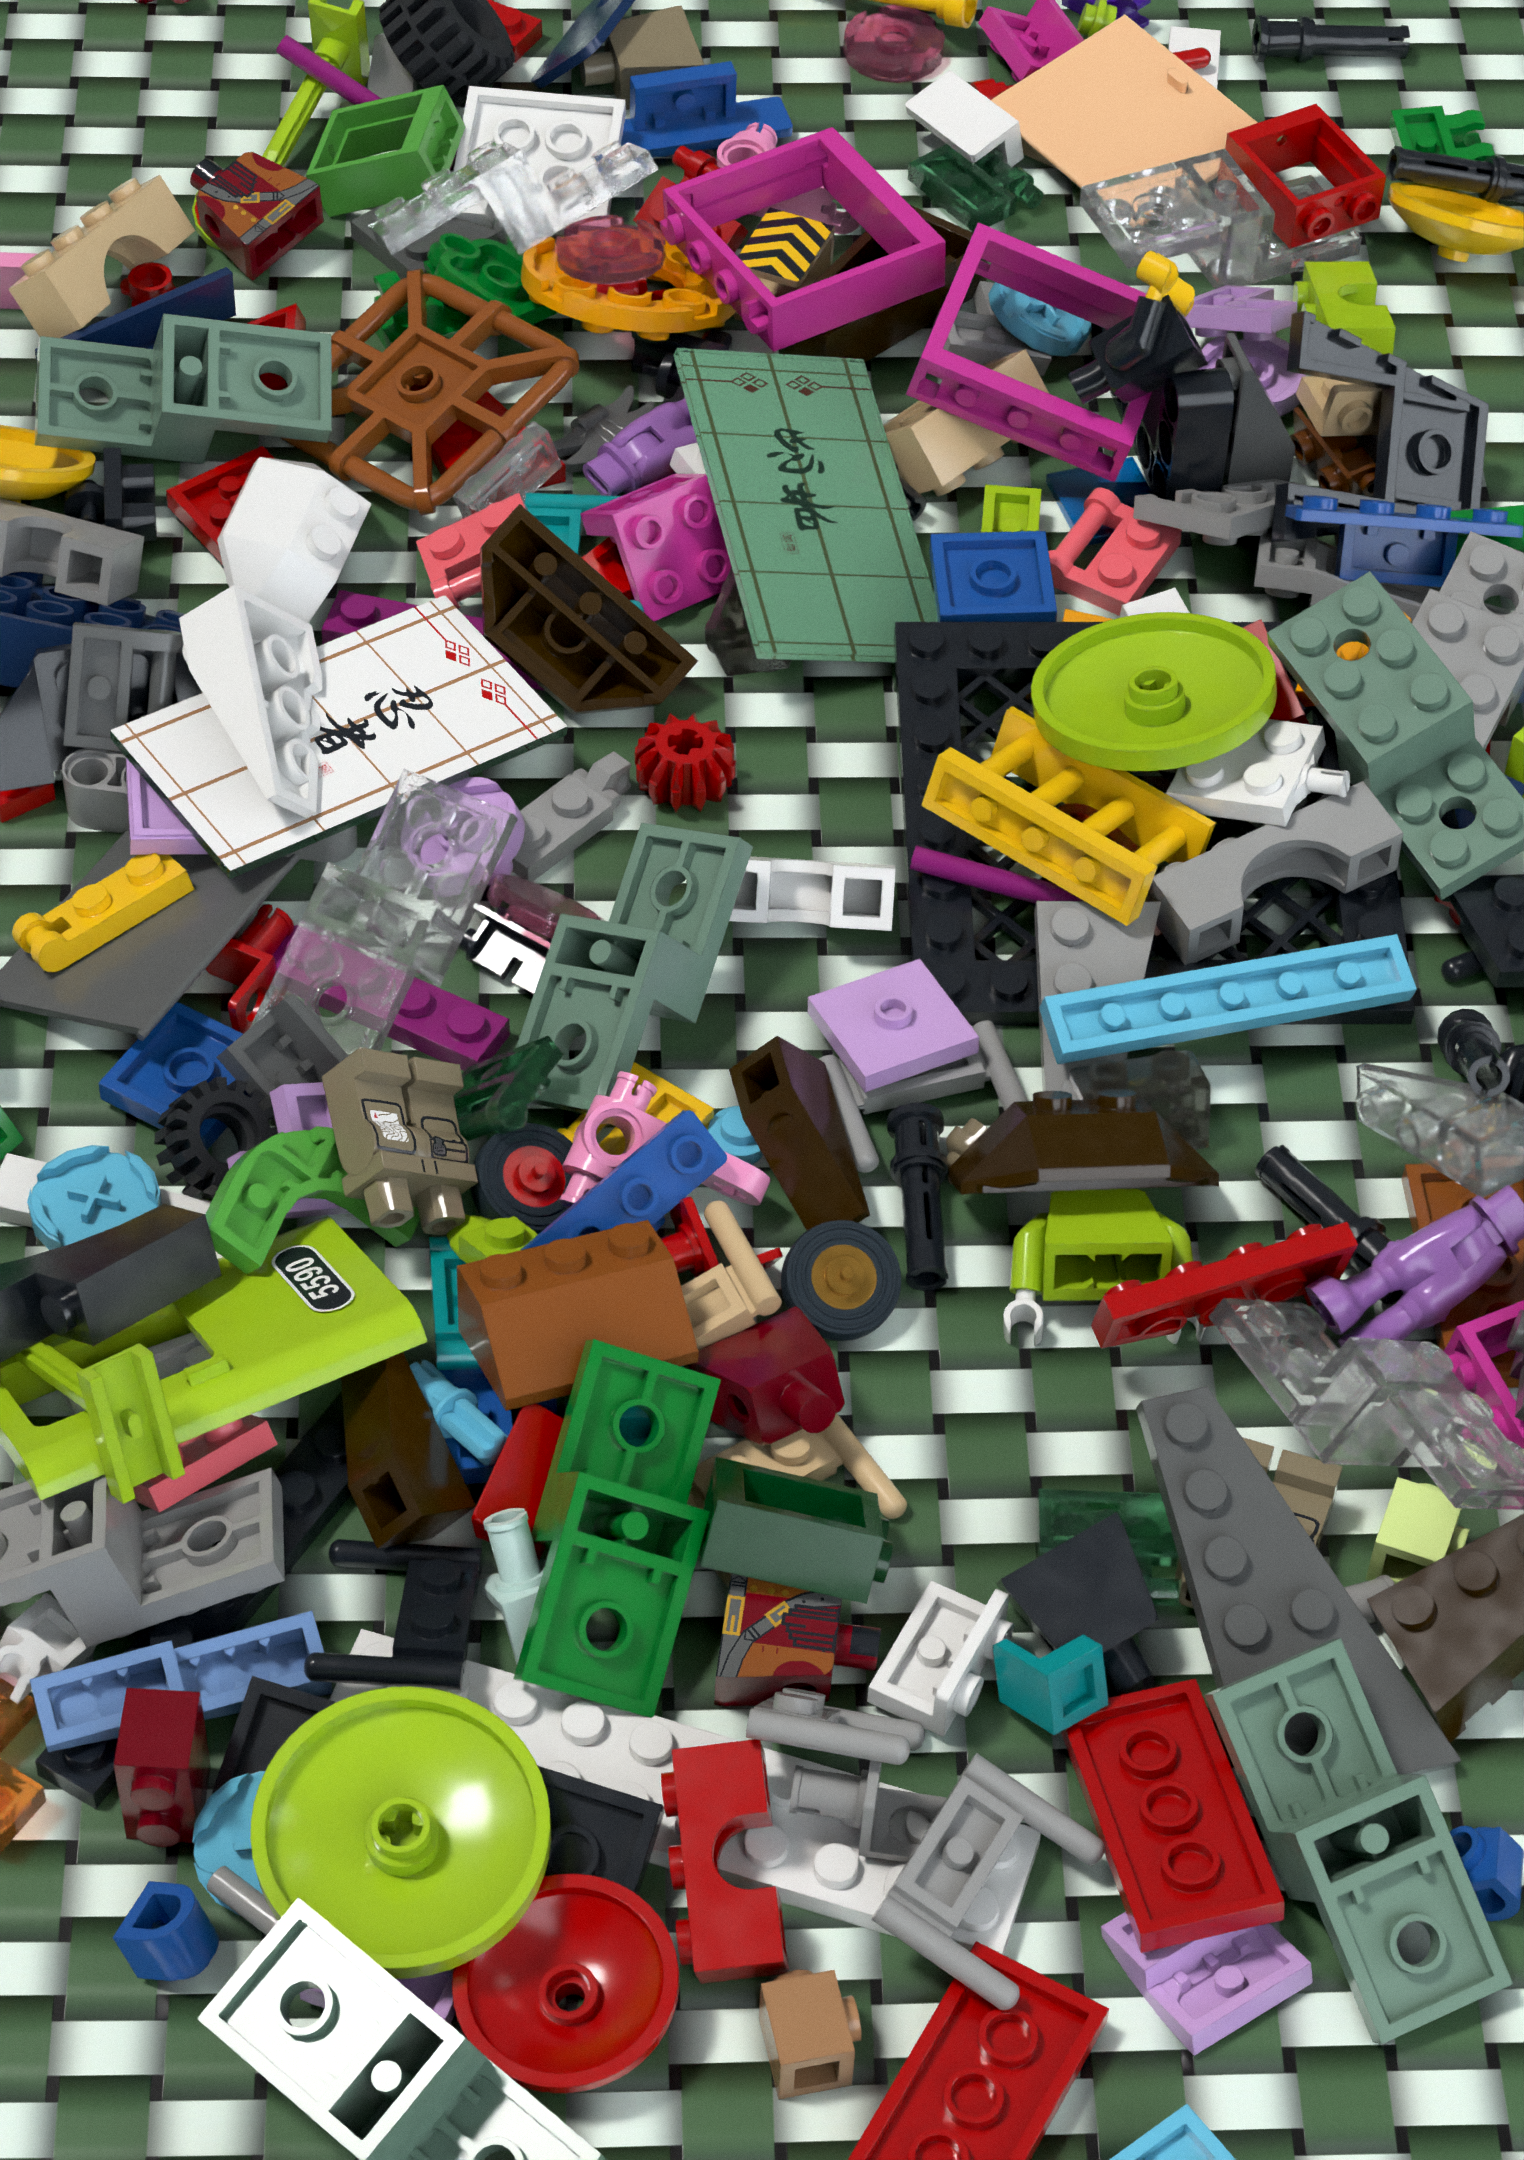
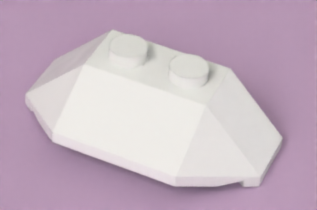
[217,457,371,623]

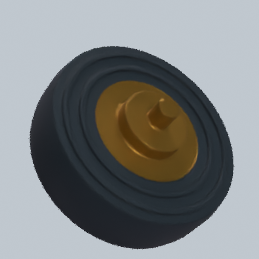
[781,1220,901,1341]

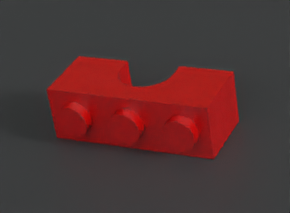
[661,1739,789,1984]

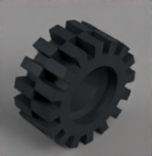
[154,1077,278,1201]

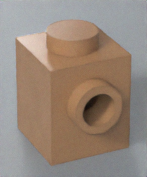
[759,1969,861,2100]

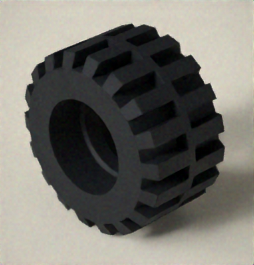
[379,0,515,108]

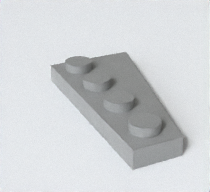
[1034,901,1161,1100]

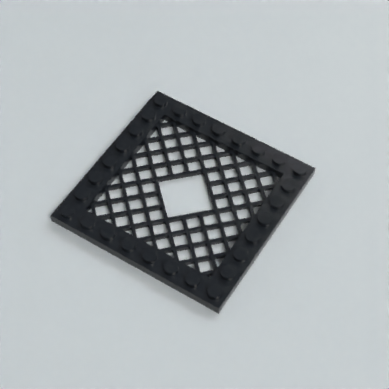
[894,622,1415,1026]

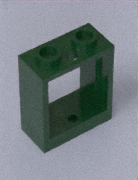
[700,1457,893,1604]

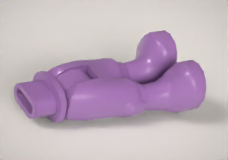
[583,351,730,496]
[1305,1185,1524,1389]

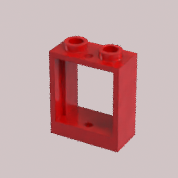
[1221,104,1386,249]

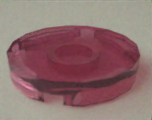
[843,5,945,83]
[555,215,666,285]
[487,874,605,938]

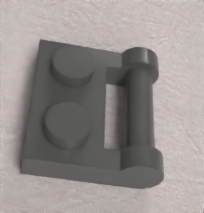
[63,622,184,752]

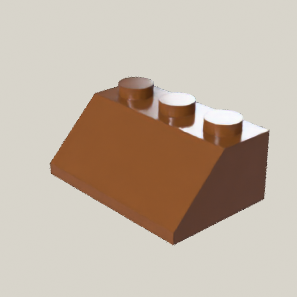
[457,1220,699,1411]

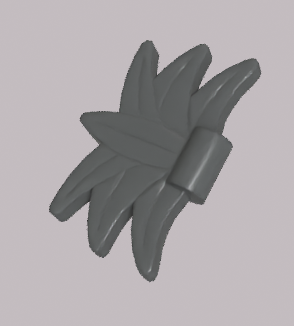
[545,385,655,472]

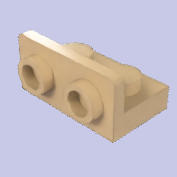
[1296,376,1382,436]

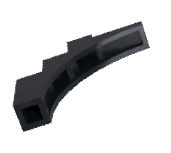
[0,1204,222,1363]

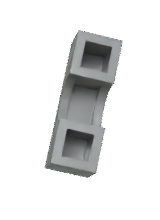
[0,498,144,606]

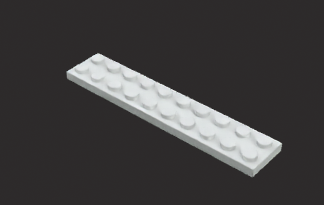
[329,1629,1041,1955]

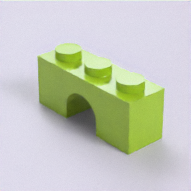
[1292,261,1396,355]

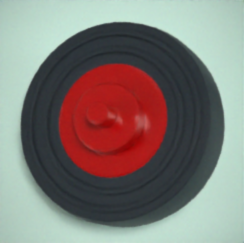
[470,1123,584,1234]

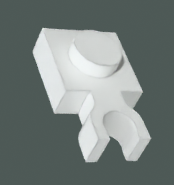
[0,1593,97,1704]

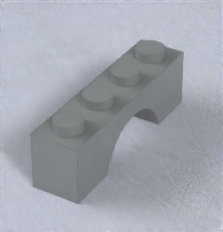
[1149,781,1403,965]

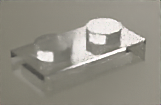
[453,421,562,519]

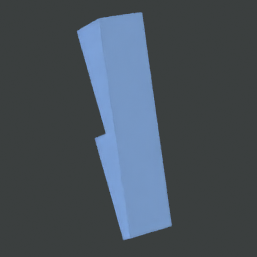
[29,1611,332,1752]

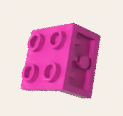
[580,473,737,621]

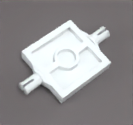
[1157,719,1350,827]

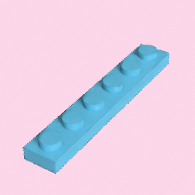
[1039,934,1417,1065]

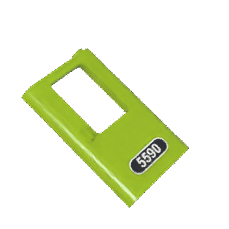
[0,1216,428,1501]

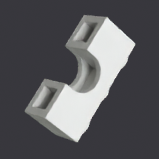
[729,856,896,931]

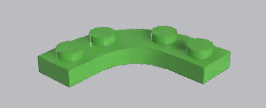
[205,1126,420,1274]

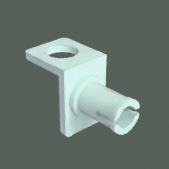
[479,1508,546,1664]

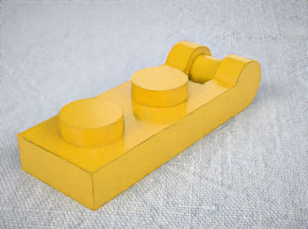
[12,853,195,972]

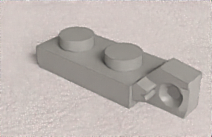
[512,751,631,884]

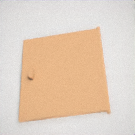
[991,15,1258,232]

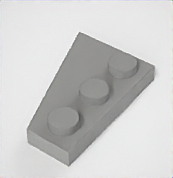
[1133,479,1312,546]

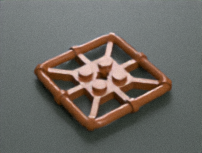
[280,268,579,516]

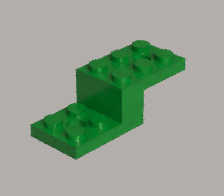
[513,1339,721,1718]

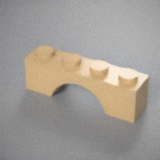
[8,175,196,338]

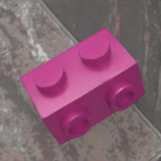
[978,0,1084,82]

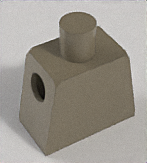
[579,5,705,110]

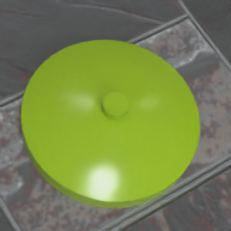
[1031,612,1277,771]
[250,1686,551,1979]

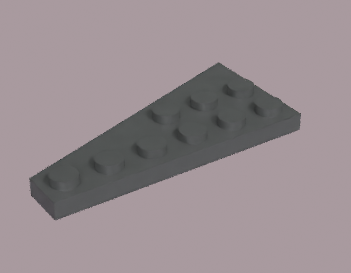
[1136,1386,1462,1812]

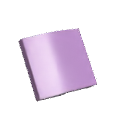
[1101,1912,1313,2056]

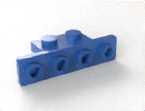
[618,61,793,164]
[1285,495,1524,587]
[521,1110,727,1250]

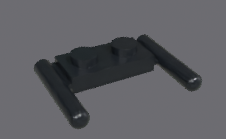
[304,1539,482,1691]

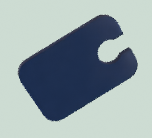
[531,0,635,89]

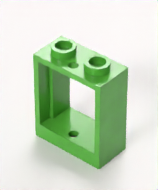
[306,85,466,217]

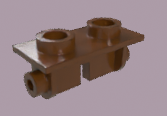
[1290,407,1376,496]

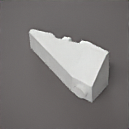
[179,585,322,818]

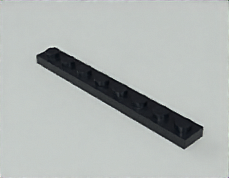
[35,1391,352,1809]

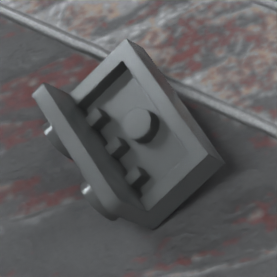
[217,993,349,1125]

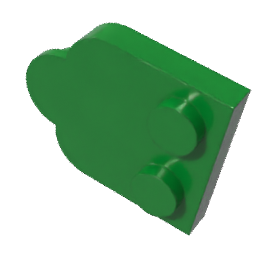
[427,233,558,325]

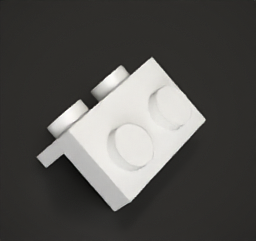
[867,1581,1014,1737]

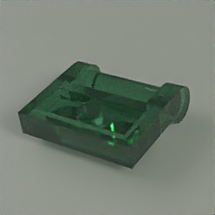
[453,1035,564,1142]

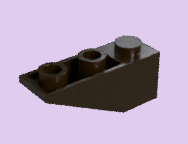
[729,1036,870,1231]
[341,1352,476,1549]

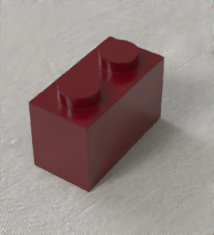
[114,1688,211,1847]

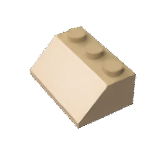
[878,349,1049,497]

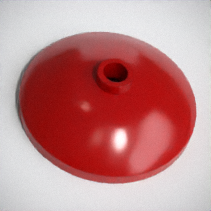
[452,1874,680,2093]

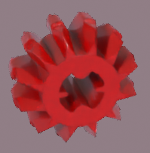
[635,712,736,813]

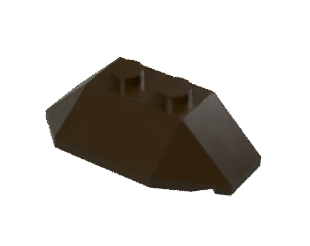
[480,504,698,715]
[949,1089,1219,1195]

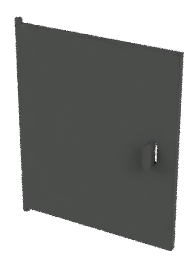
[0,830,300,1041]

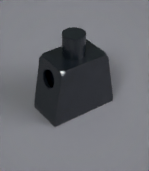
[996,1512,1159,1694]

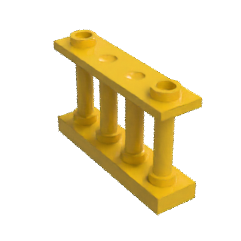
[921,706,1216,926]

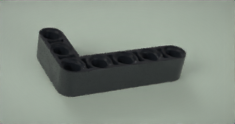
[1091,323,1234,502]

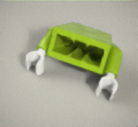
[1003,1189,1206,1346]

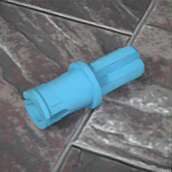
[410,1360,508,1465]

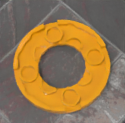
[521,229,735,341]

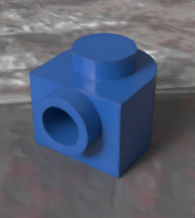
[1450,1826,1524,1921]
[113,1881,219,1981]

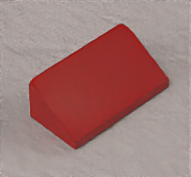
[471,1403,564,1560]

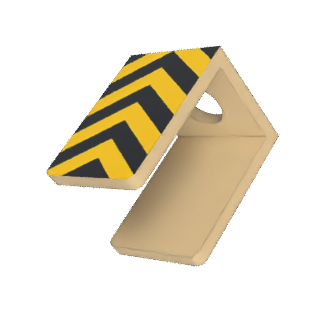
[733,207,835,321]

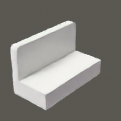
[905,70,1024,170]

